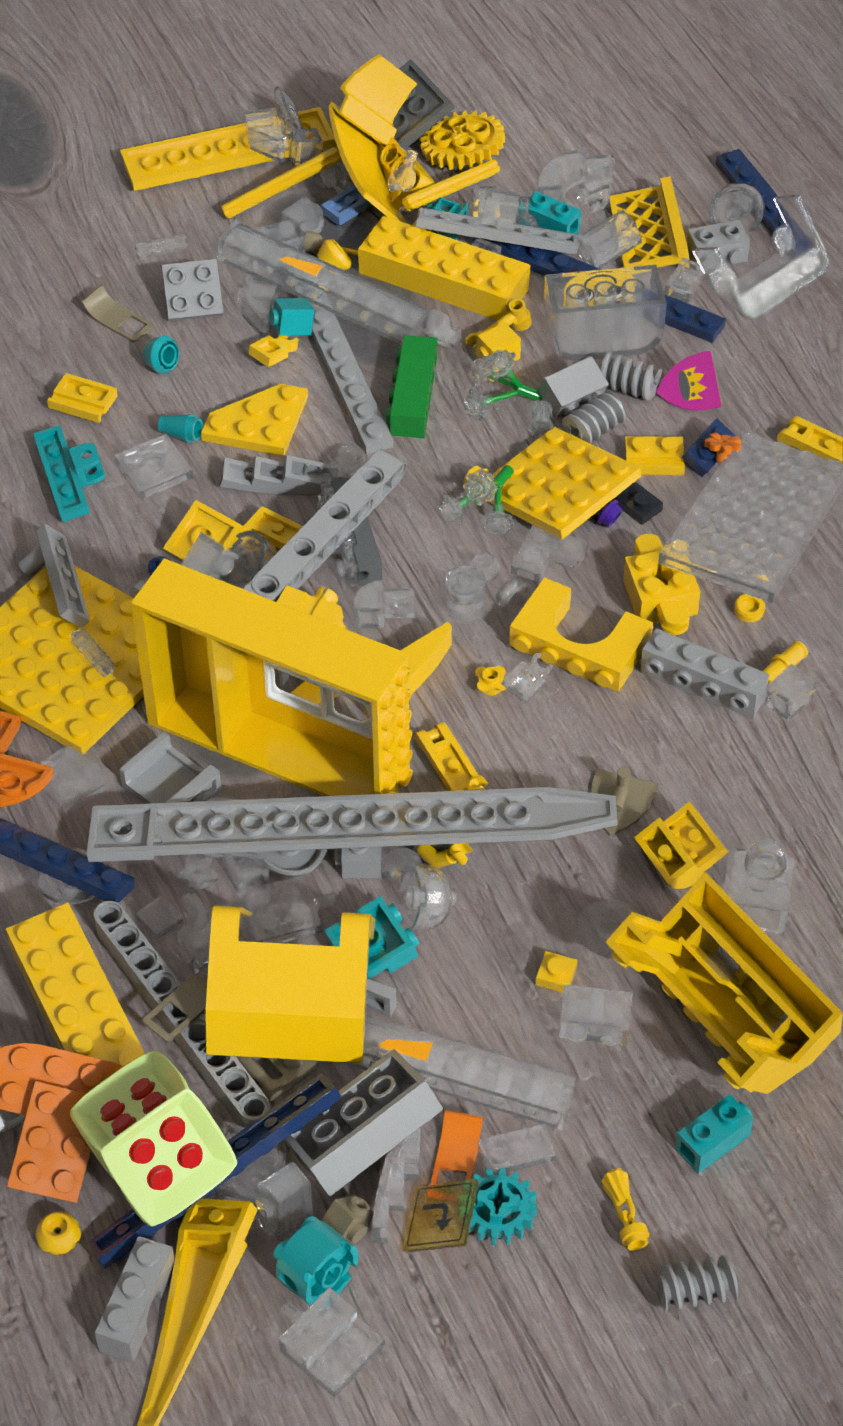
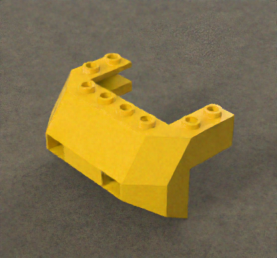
[605,872,843,1094]

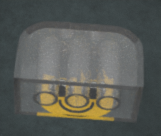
[544,265,667,361]

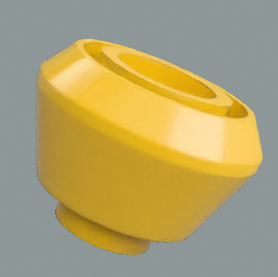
[317,239,352,275]

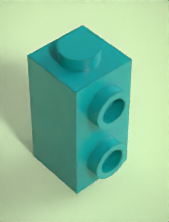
[519,191,581,234]
[675,1094,754,1174]

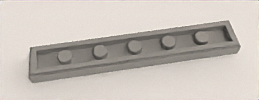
[416,207,578,255]

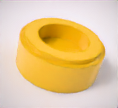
[734,593,765,622]

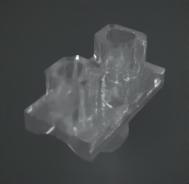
[313,148,354,194]

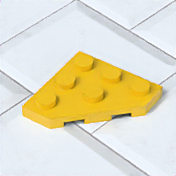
[201,384,308,456]

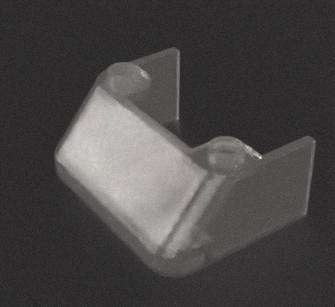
[693,194,829,318]

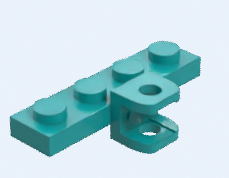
[33,425,105,522]

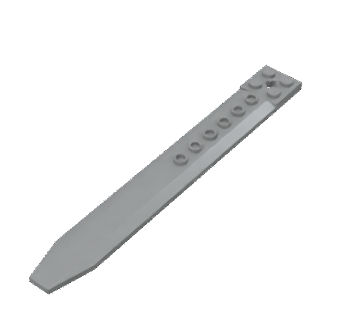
[87,787,617,862]

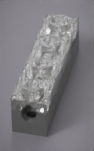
[316,476,382,588]

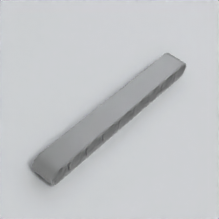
[94,901,270,1130]

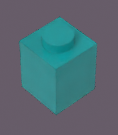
[269,298,314,336]

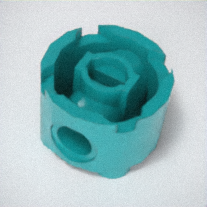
[273,1216,359,1307]

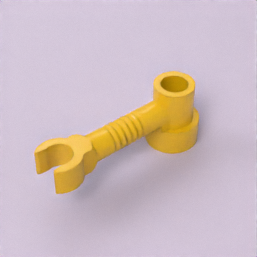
[465,298,532,354]

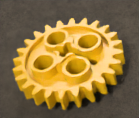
[420,110,506,170]

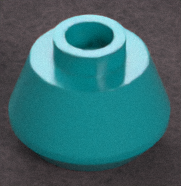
[143,335,179,374]

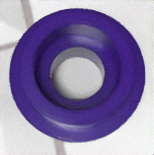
[596,500,623,528]

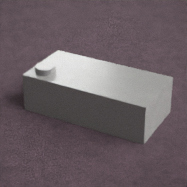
[285,1049,443,1197]

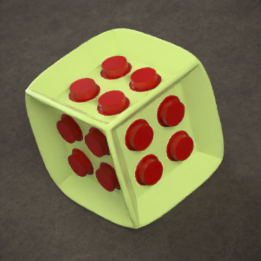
[70,1051,237,1226]

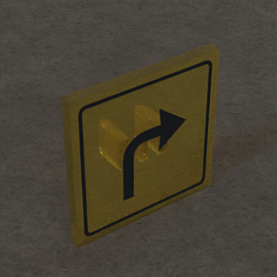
[402,1179,479,1253]

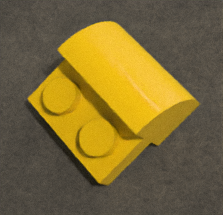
[634,801,729,889]

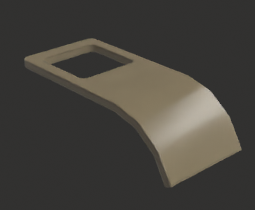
[81,285,154,342]
[143,974,208,1042]

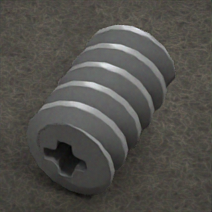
[600,351,662,401]
[562,390,626,444]
[658,1255,738,1312]

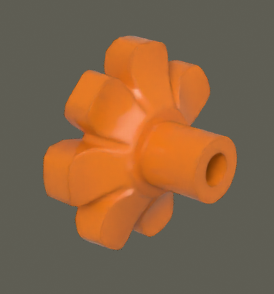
[704,433,742,463]

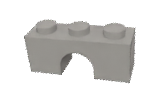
[95,1236,175,1363]

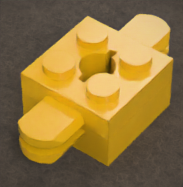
[623,534,701,635]

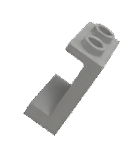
[120,732,222,804]

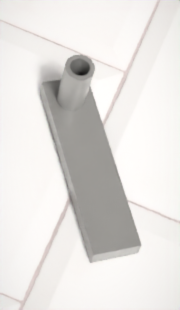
[18,524,90,628]

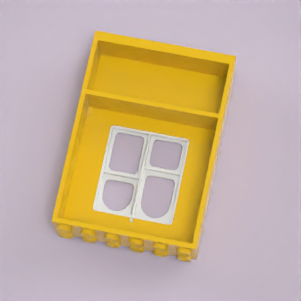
[131,558,413,796]

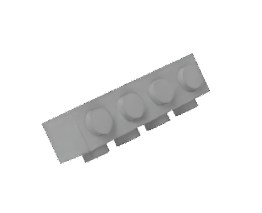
[640,628,769,719]

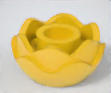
[35,1211,81,1255]

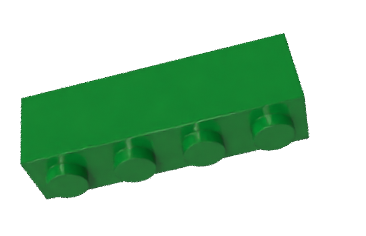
[385,335,438,438]

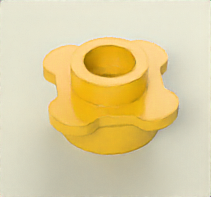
[475,666,507,695]

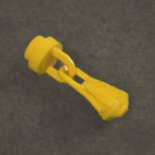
[601,1168,650,1251]

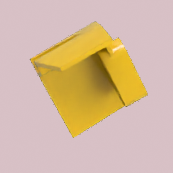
[328,54,436,223]

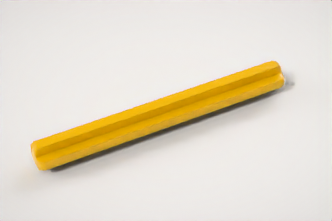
[221,147,342,219]
[402,159,500,211]

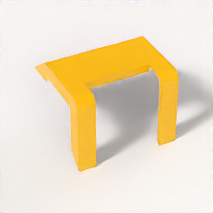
[206,905,376,1063]

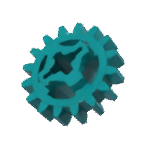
[459,1168,537,1246]

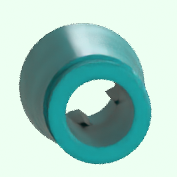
[158,414,203,443]

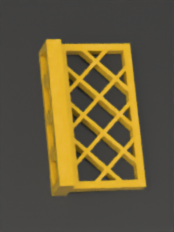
[609,176,690,273]

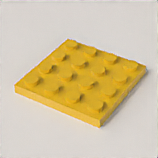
[475,426,641,539]

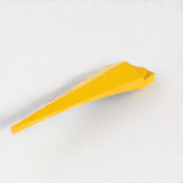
[137,1198,258,1426]

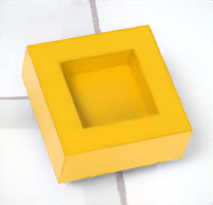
[535,951,578,994]

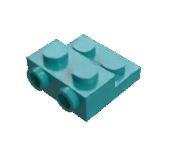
[324,896,420,979]

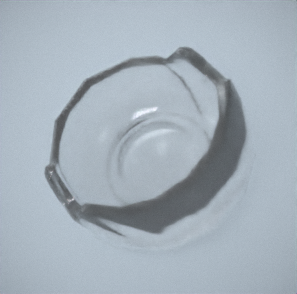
[422,309,463,349]

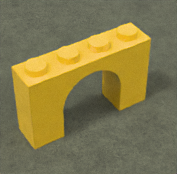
[509,577,653,692]

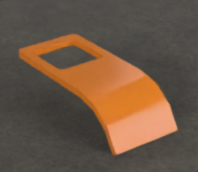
[428,1110,483,1205]

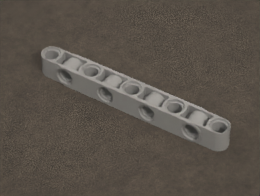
[243,449,407,602]

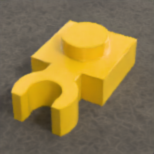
[249,334,299,367]

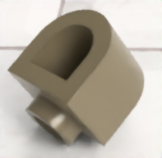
[323,1194,374,1243]

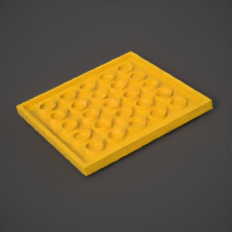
[0,565,144,756]

